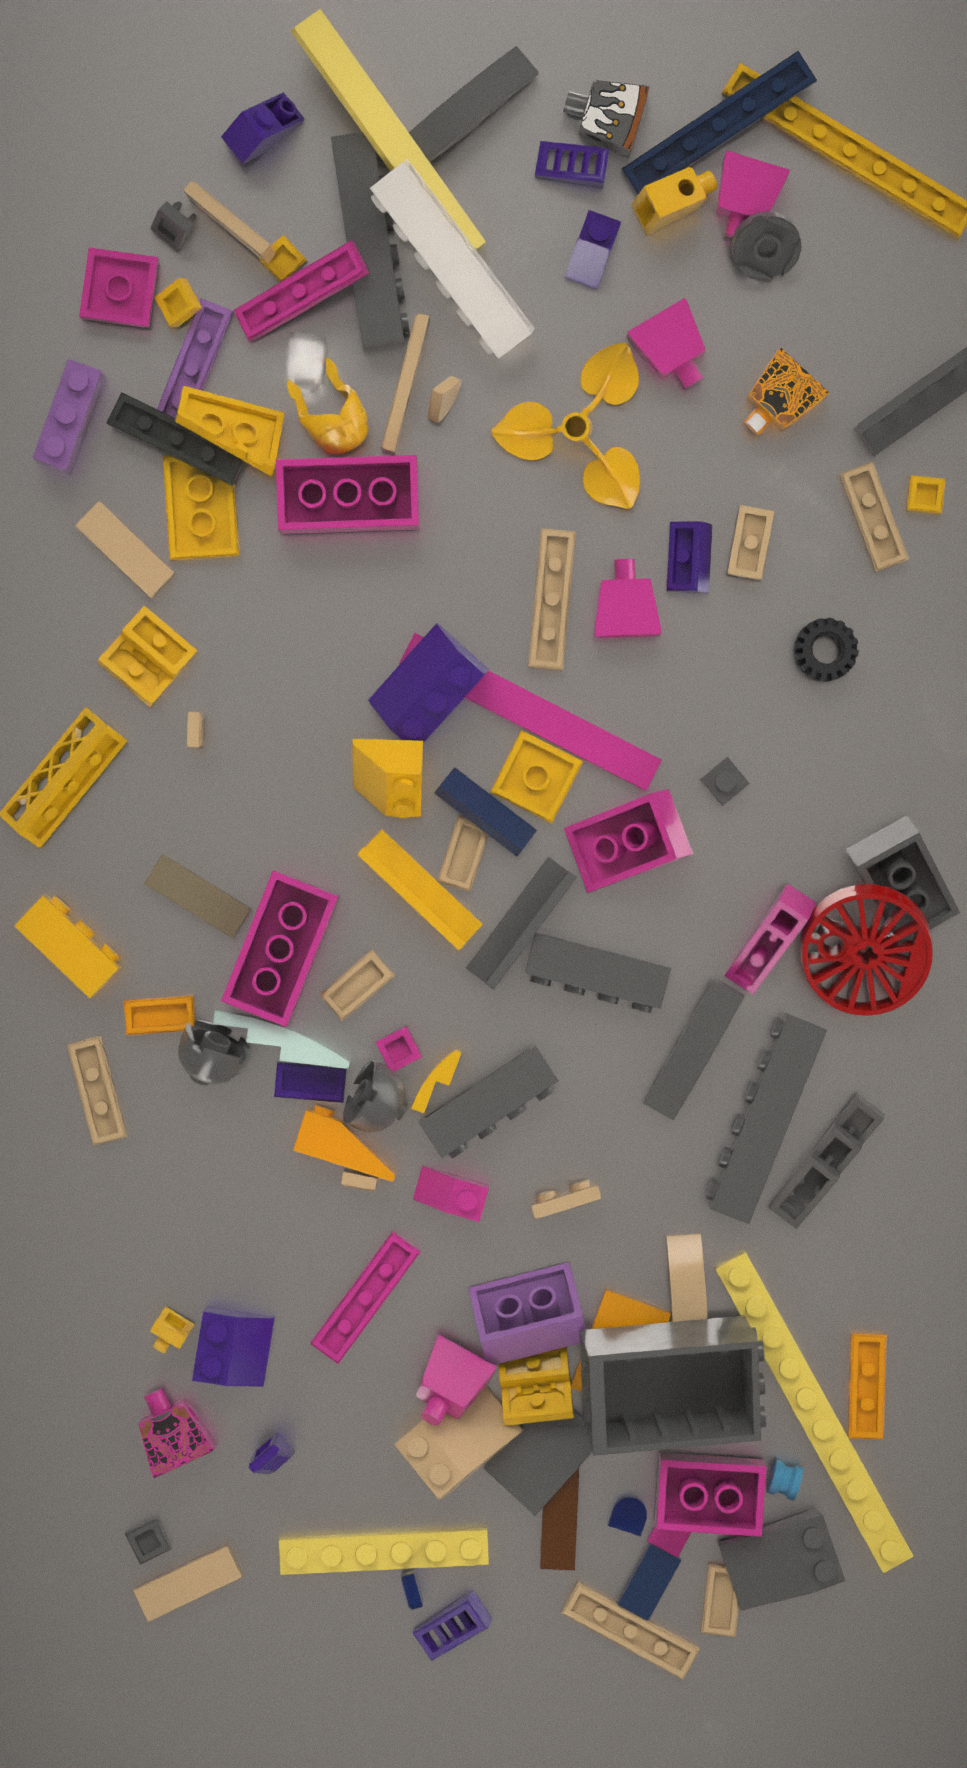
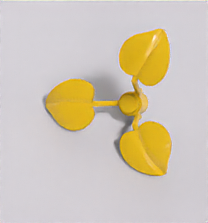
[491,343,640,509]

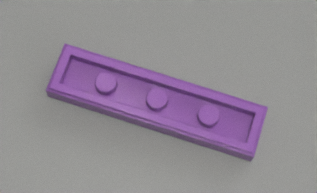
[157,298,234,418]

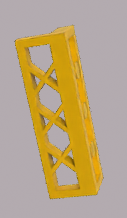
[0,707,127,848]
[357,829,483,950]

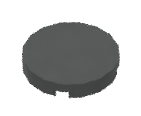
[731,211,802,281]

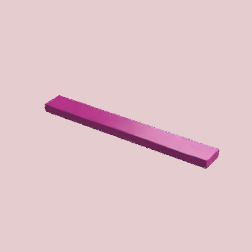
[399,633,662,791]

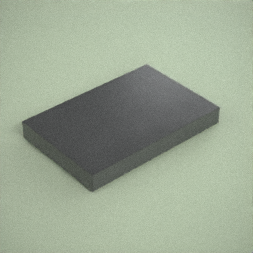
[484,1409,592,1516]

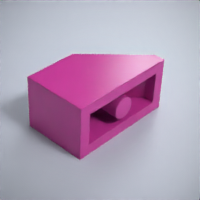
[413,1165,489,1222]

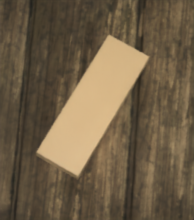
[183,181,275,264]
[839,462,909,572]
[75,501,175,599]
[67,1036,128,1146]
[133,1544,243,1622]

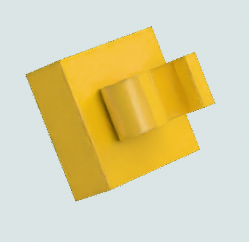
[150,1306,195,1354]

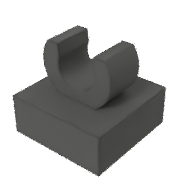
[150,201,196,251]

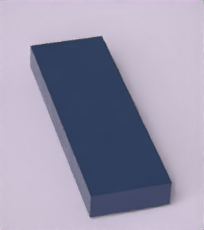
[434,767,537,856]

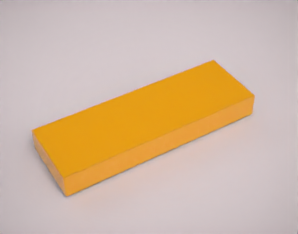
[848,1333,887,1439]

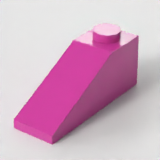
[724,883,816,995]

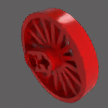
[799,884,933,1016]

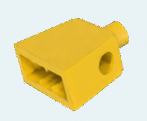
[631,167,718,236]

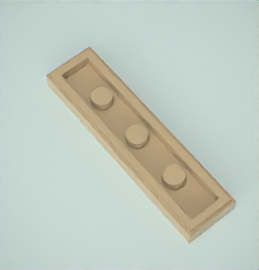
[381,313,430,456]
[528,528,576,671]
[561,1580,700,1680]

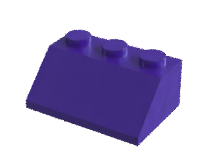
[368,623,489,743]

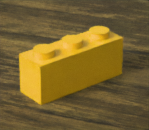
[14,895,122,998]

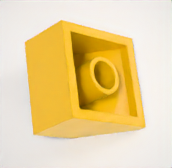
[352,739,423,818]

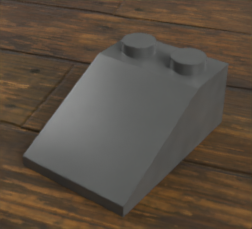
[846,816,960,942]
[718,1508,846,1610]

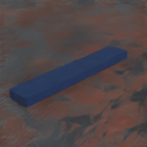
[622,51,817,194]

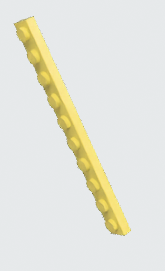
[715,1251,914,1573]

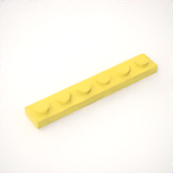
[279,1527,489,1575]

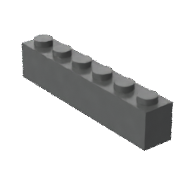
[331,132,410,350]
[705,1013,827,1224]

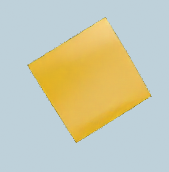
[97,606,197,707]
[498,1347,574,1426]

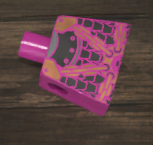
[139,1388,217,1478]

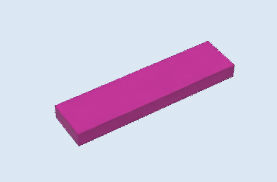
[233,241,370,342]
[310,1231,421,1364]

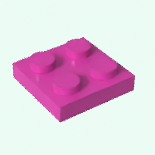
[79,247,159,328]

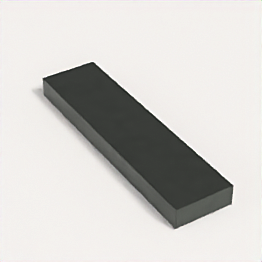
[106,392,245,486]

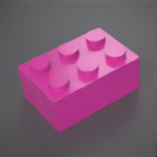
[654,1452,766,1537]

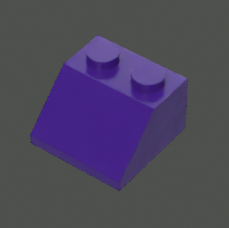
[192,1306,275,1387]

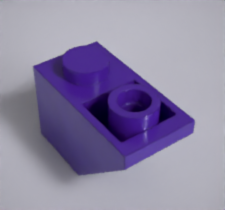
[221,92,305,164]

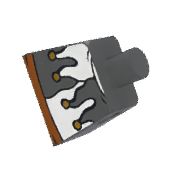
[563,80,650,158]

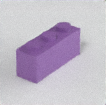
[32,359,106,475]

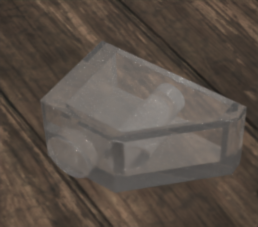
[287,331,329,393]

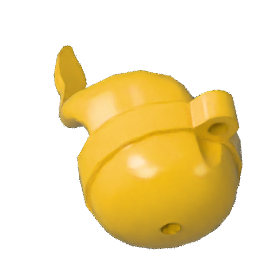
[286,358,369,455]

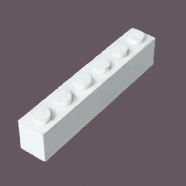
[370,159,535,359]

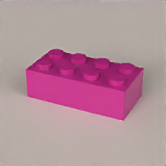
[276,455,420,534]
[221,870,340,1027]

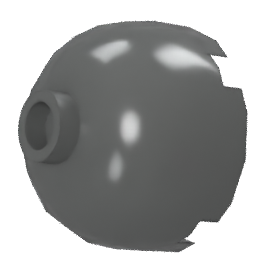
[178,1020,250,1085]
[343,1061,408,1132]

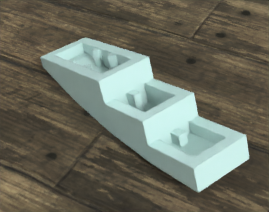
[213,1009,351,1069]

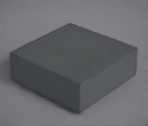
[125,1516,172,1565]

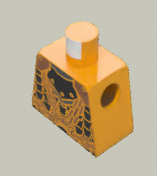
[744,348,830,436]

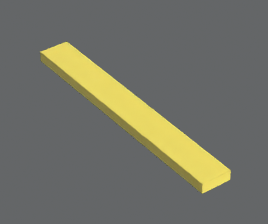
[291,9,486,249]

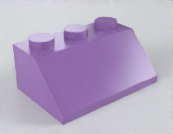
[469,1262,586,1365]

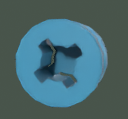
[766,1459,803,1501]

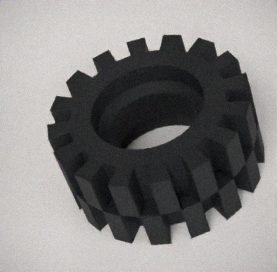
[793,617,859,682]

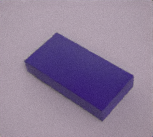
[274,1062,347,1103]

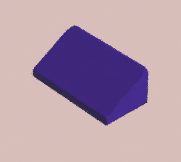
[667,521,712,593]

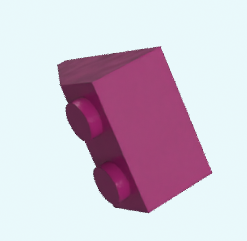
[564,789,693,893]

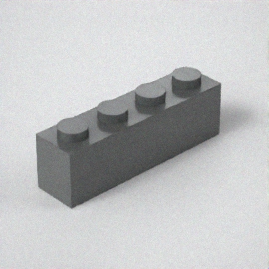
[525,932,671,1013]
[419,1045,559,1159]

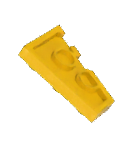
[175,386,285,477]

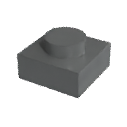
[700,757,750,806]

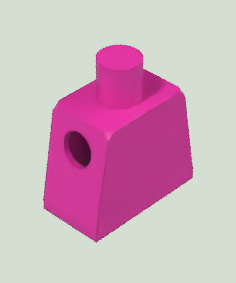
[716,150,790,238]
[626,298,706,389]
[594,559,661,639]
[416,1335,497,1426]

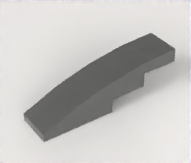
[409,46,539,162]
[643,978,745,1120]
[769,1094,885,1229]

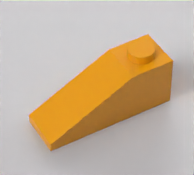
[293,1105,396,1182]

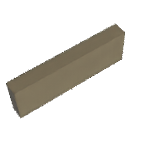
[144,854,251,939]

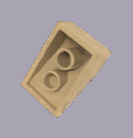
[394,1386,524,1499]

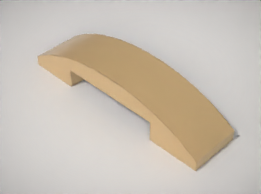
[666,1233,708,1322]

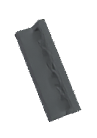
[854,347,967,457]
[466,857,577,990]

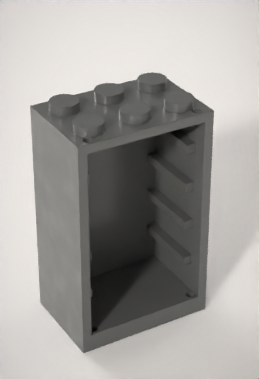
[579,1316,766,1456]

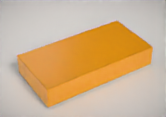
[124,995,196,1035]

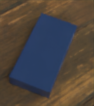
[617,1543,681,1621]

